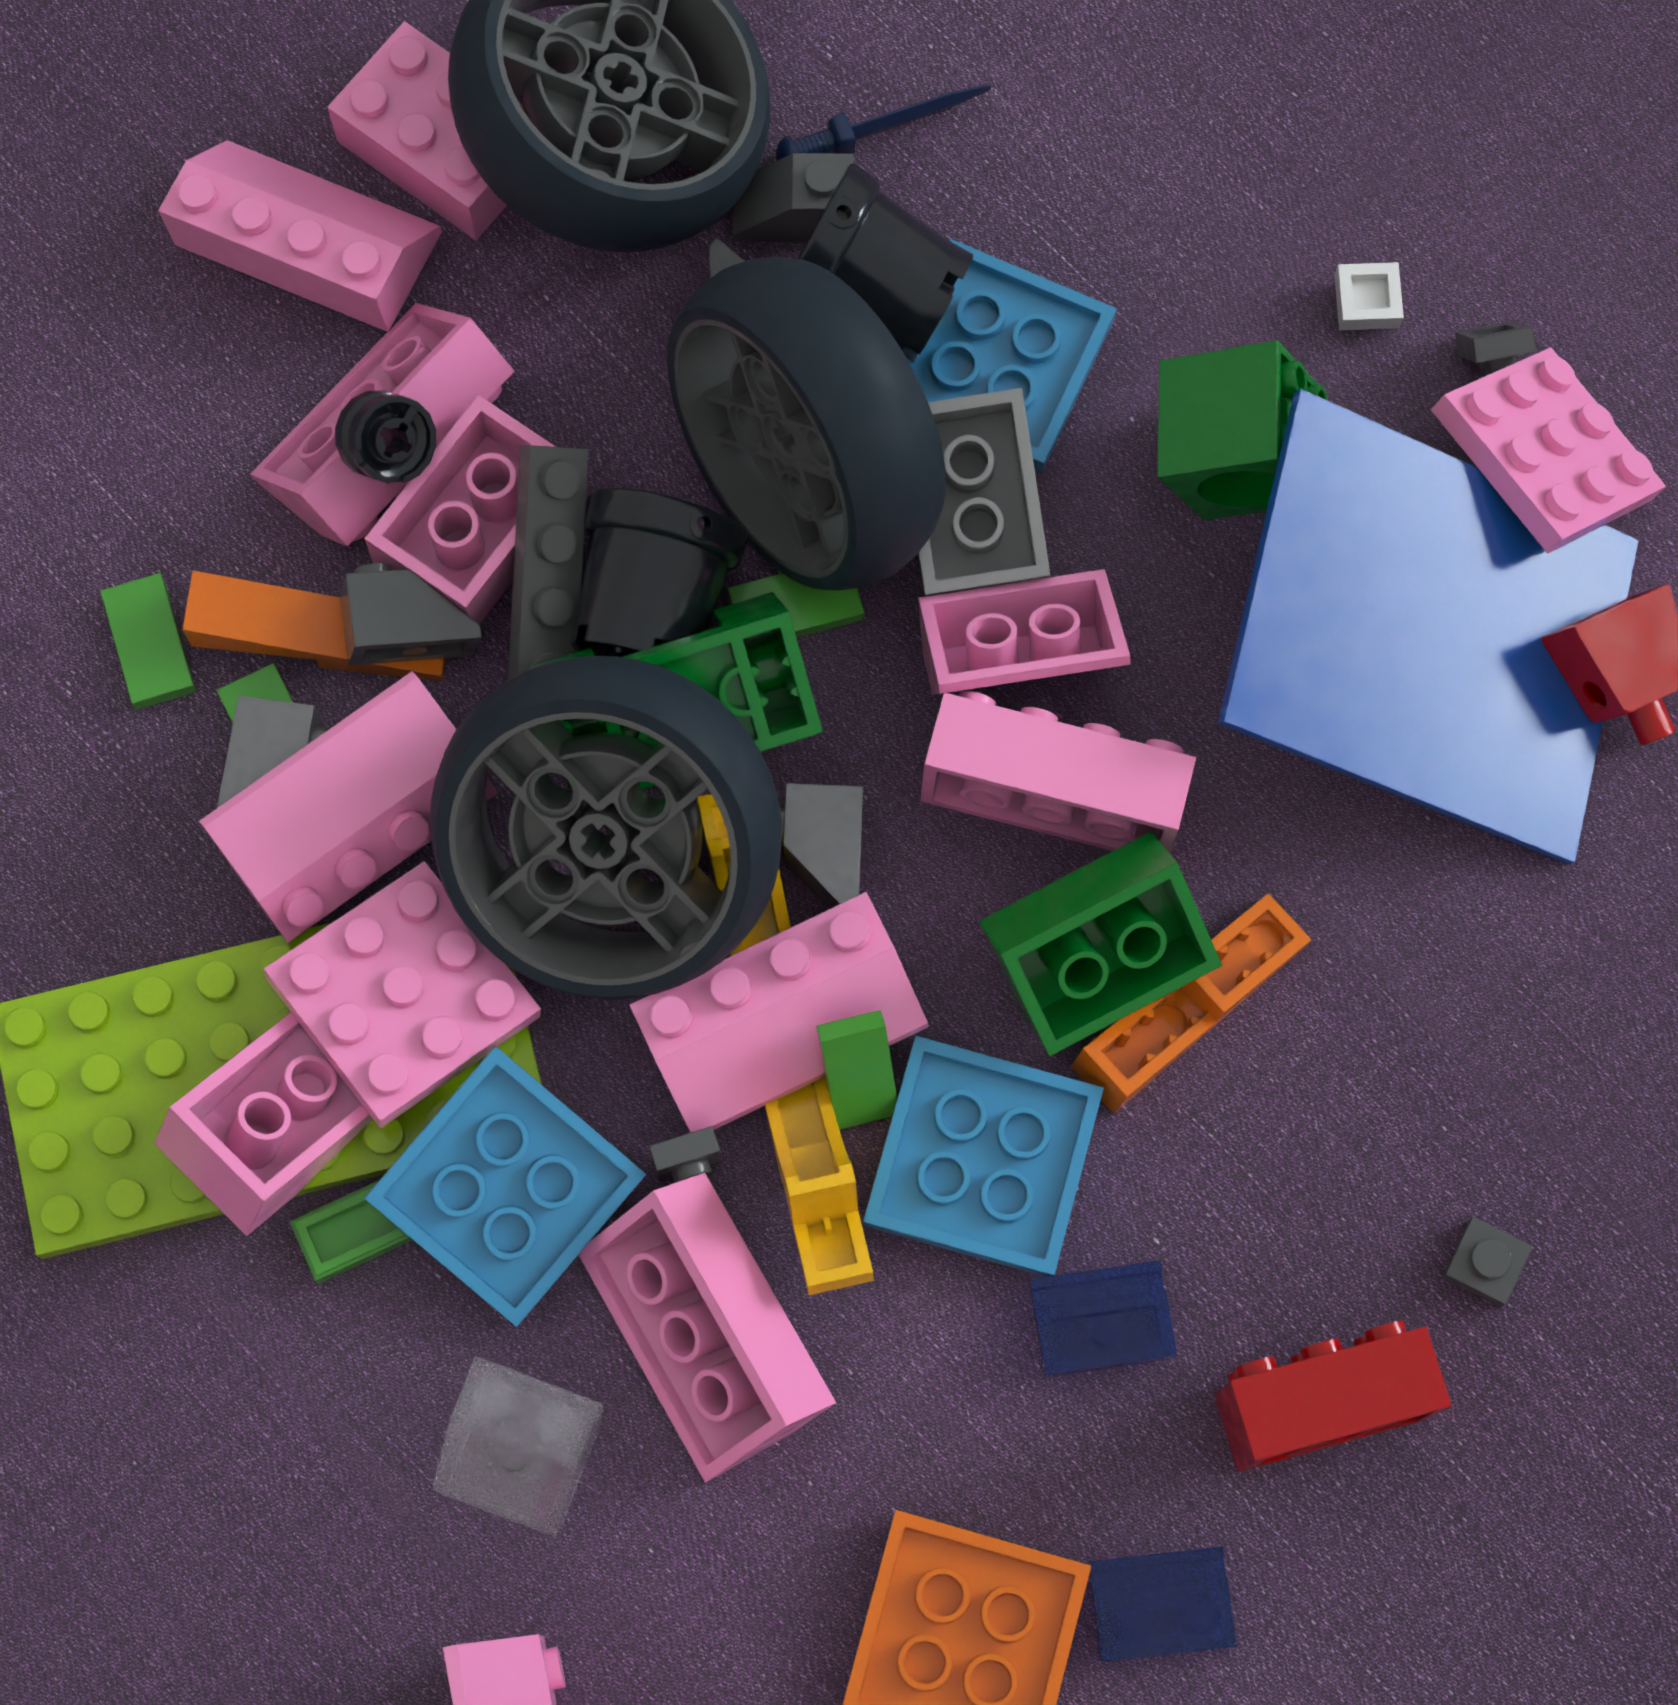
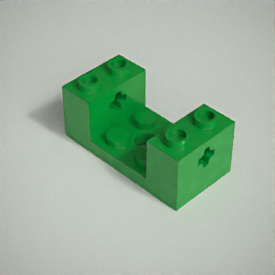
[530,592,823,790]

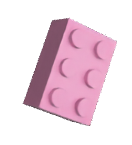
[327,21,524,241]
[364,395,556,625]

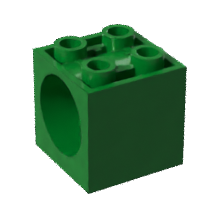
[1157,340,1328,520]

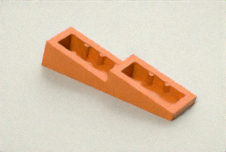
[182,570,446,681]
[1070,893,1312,1114]

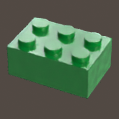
[978,831,1222,1056]

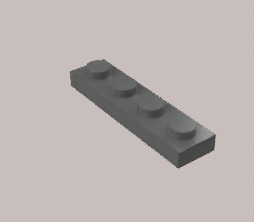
[508,445,589,681]

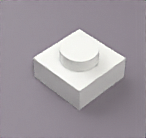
[1334,262,1404,330]

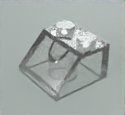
[432,1356,606,1538]

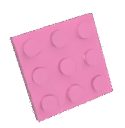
[1431,347,1666,554]
[264,861,541,1129]

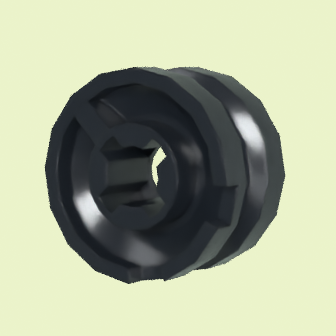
[335,390,436,484]

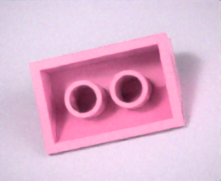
[918,569,1130,695]

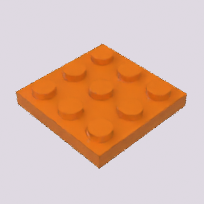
[842,1510,1091,1705]

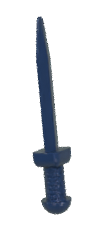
[776,84,992,160]

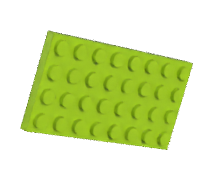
[0,923,542,1259]

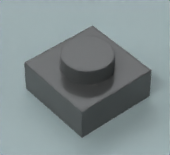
[1455,321,1536,370]
[649,1126,722,1183]
[1441,1216,1533,1308]

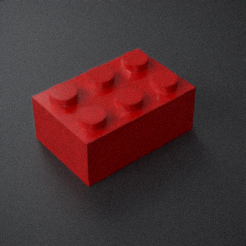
[1214,1320,1452,1473]

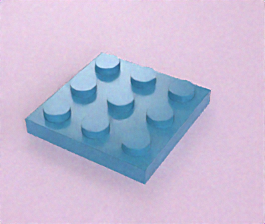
[909,239,1117,472]
[863,1035,1104,1279]
[364,1046,646,1327]

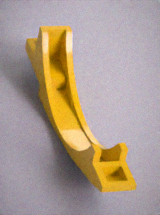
[697,794,874,1295]

